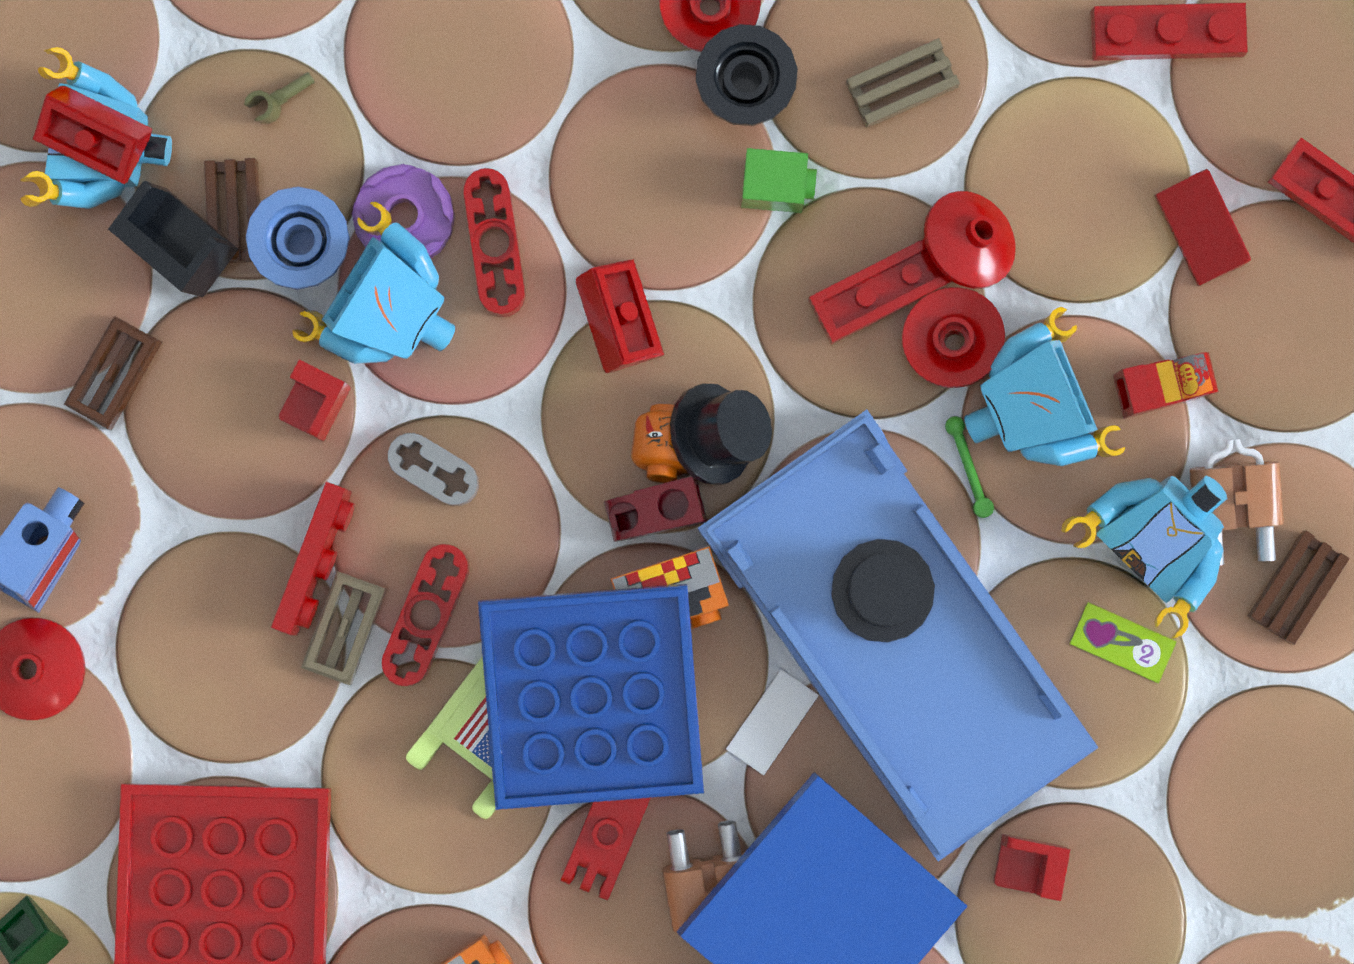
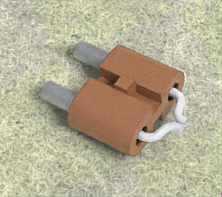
[1190,439,1284,565]
[662,820,745,933]

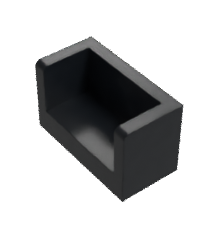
[108,181,239,297]

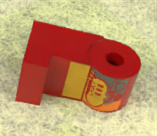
[1113,352,1219,419]

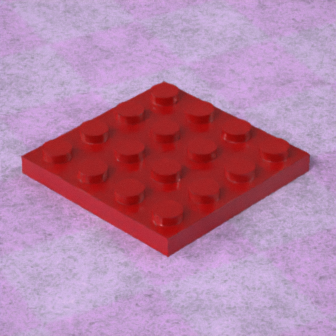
[114,783,331,964]

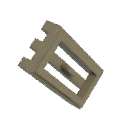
[846,38,960,128]
[301,571,387,685]

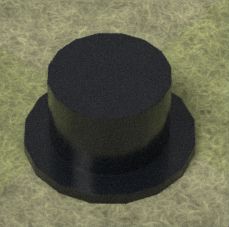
[696,24,798,126]
[670,383,772,485]
[831,539,935,643]

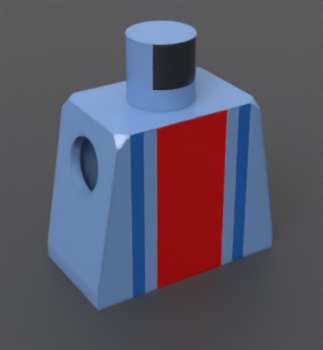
[0,487,85,613]

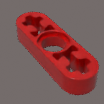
[463,168,526,317]
[382,544,470,686]

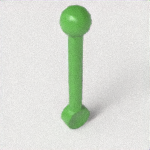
[945,416,994,518]

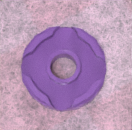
[352,164,455,258]

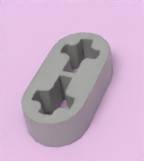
[388,433,479,506]

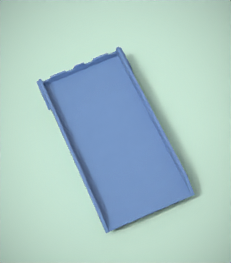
[697,409,1098,862]

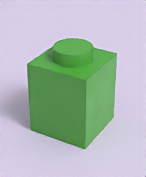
[741,148,817,213]

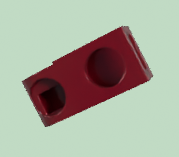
[604,477,707,542]

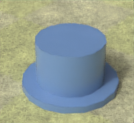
[246,187,350,290]

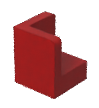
[279,359,351,442]
[993,834,1071,901]

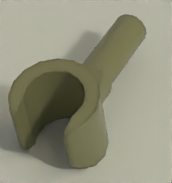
[244,72,315,124]

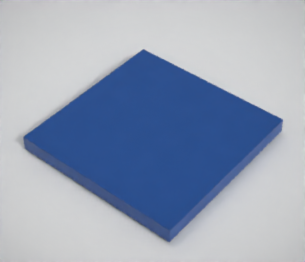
[478,584,704,810]
[677,772,967,964]

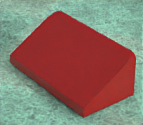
[33,86,152,184]
[1155,169,1251,286]
[575,259,664,373]

